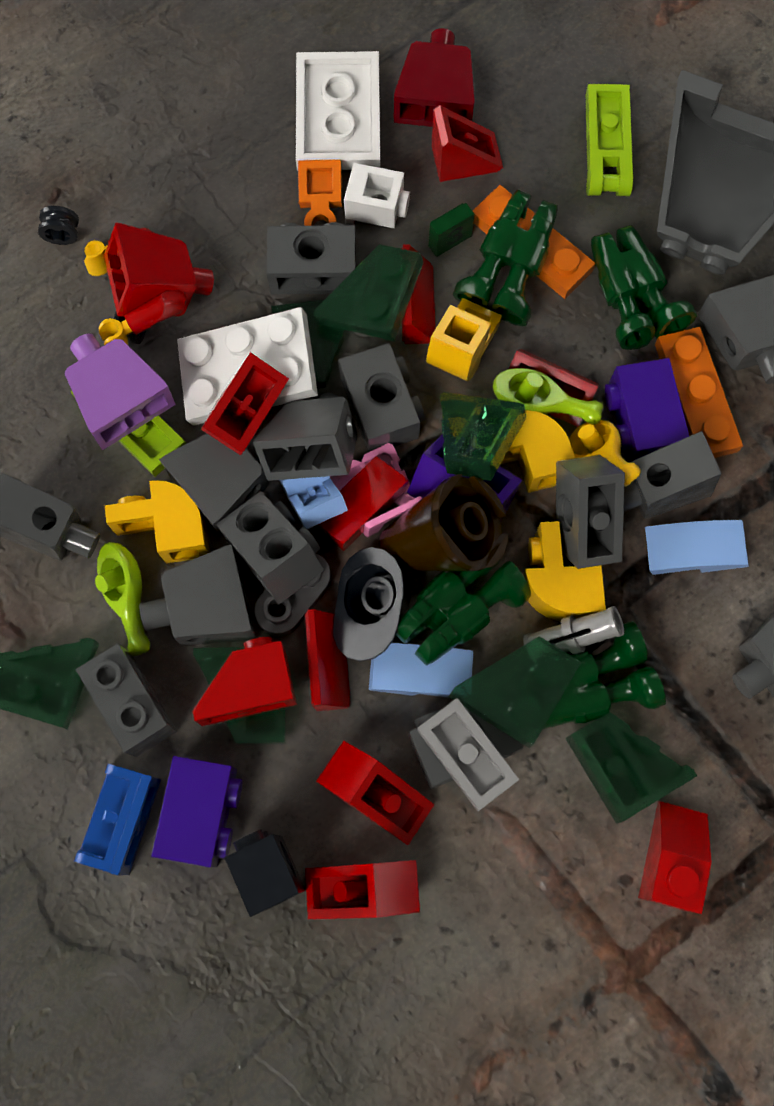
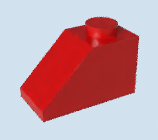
[192,637,297,726]
[316,741,435,846]
[638,801,712,914]
[305,860,420,919]

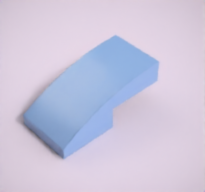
[279,476,348,529]
[645,520,749,575]
[369,643,473,699]

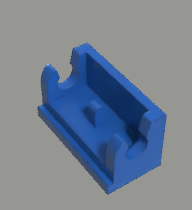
[74,764,161,876]

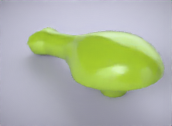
[493,368,604,424]
[95,542,150,656]

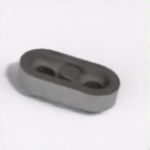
[255,553,331,637]

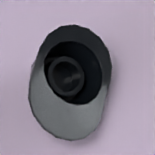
[333,547,411,661]

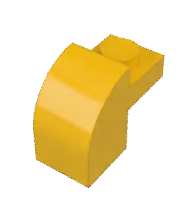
[426,298,502,382]
[472,410,575,493]
[104,480,210,564]
[523,521,606,622]

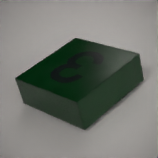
[428,203,475,257]

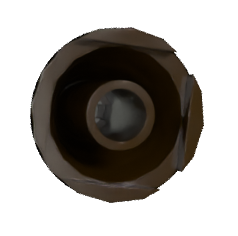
[379,474,508,571]

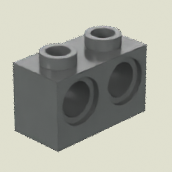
[216,491,324,604]
[75,643,178,757]

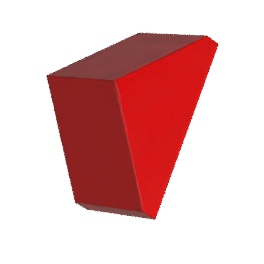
[431,105,503,182]
[201,352,289,456]

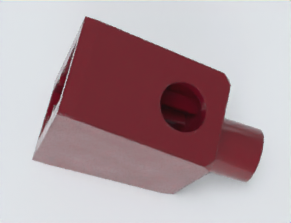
[394,28,475,127]

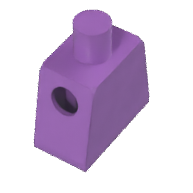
[64,333,176,450]

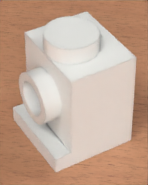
[344,163,410,228]

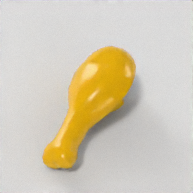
[569,420,641,487]

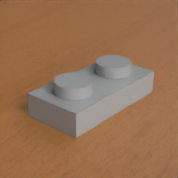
[417,698,519,812]

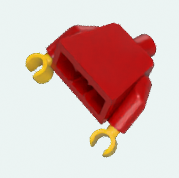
[84,223,214,345]

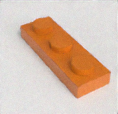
[473,185,596,299]
[655,327,743,458]

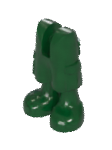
[452,189,558,326]
[591,225,697,350]
[396,559,531,666]
[515,621,666,730]

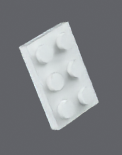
[296,51,380,171]
[177,307,318,426]

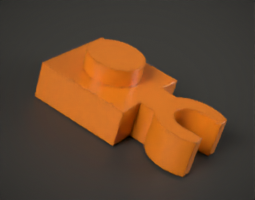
[298,159,342,226]

